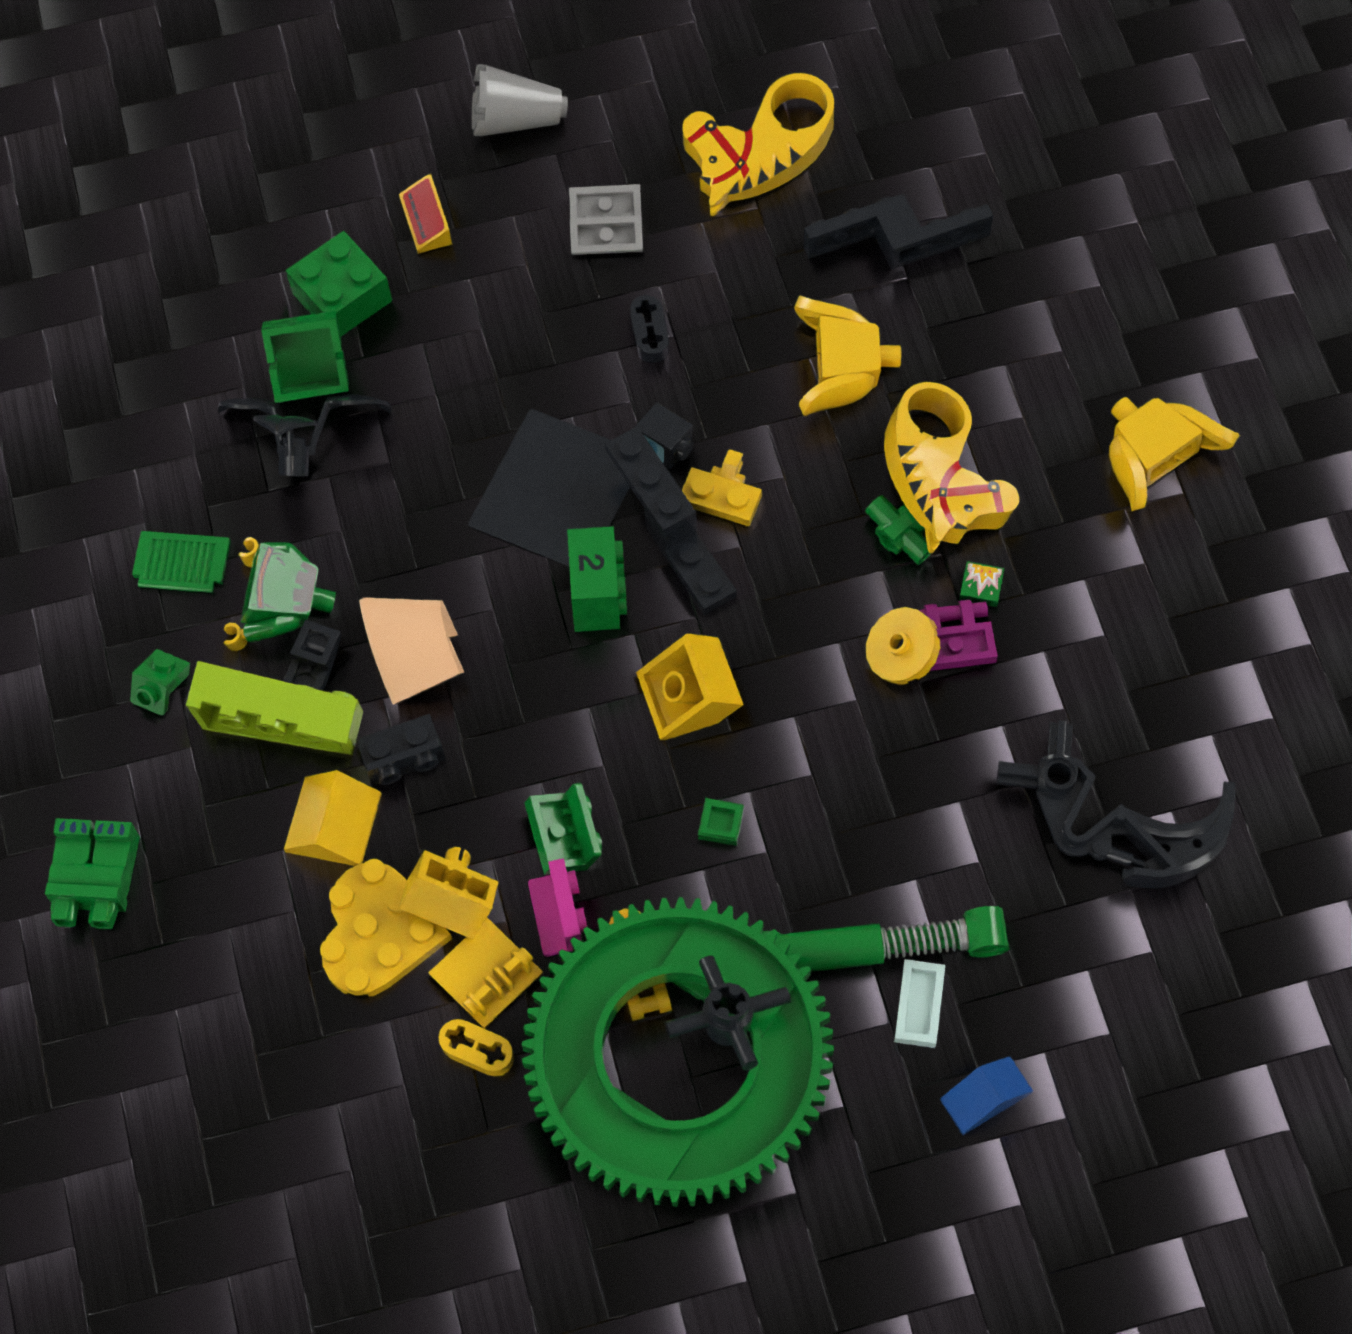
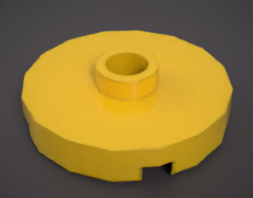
[866,607,941,685]

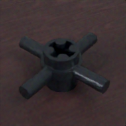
[665,956,791,1070]

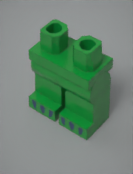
[45,818,140,929]

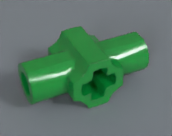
[865,495,932,565]

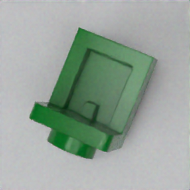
[130,649,190,716]

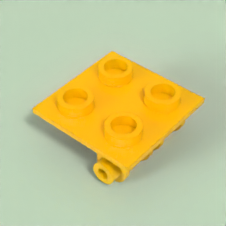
[428,918,543,1029]

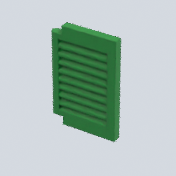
[132,531,231,593]

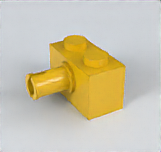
[399,847,498,939]

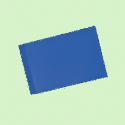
[940,1056,1033,1135]

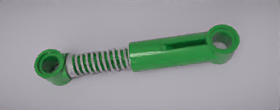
[762,906,1010,972]

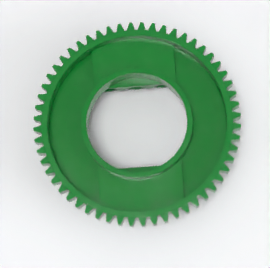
[522,897,834,1207]

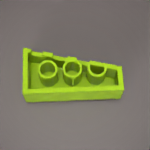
[186,661,363,755]

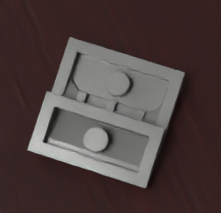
[569,184,643,255]

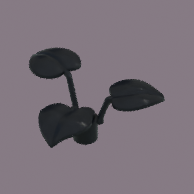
[218,394,392,476]

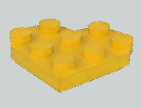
[320,859,452,996]

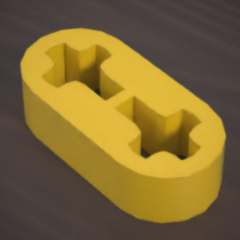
[439,1019,514,1076]

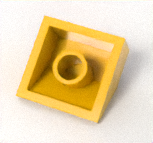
[636,633,743,740]

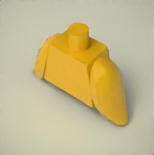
[794,296,901,416]
[1109,397,1240,512]

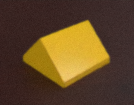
[284,770,381,866]

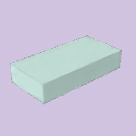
[894,959,945,1048]

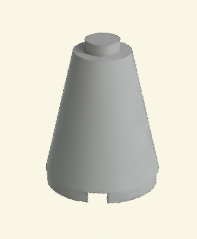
[472,64,568,136]

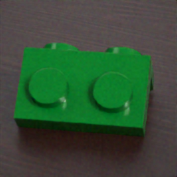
[524,783,602,875]

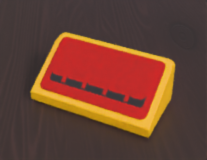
[399,174,452,254]

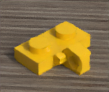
[682,449,762,527]

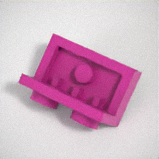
[528,858,587,957]

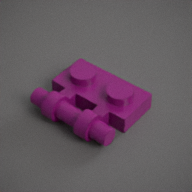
[919,600,998,671]

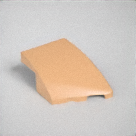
[359,597,464,705]

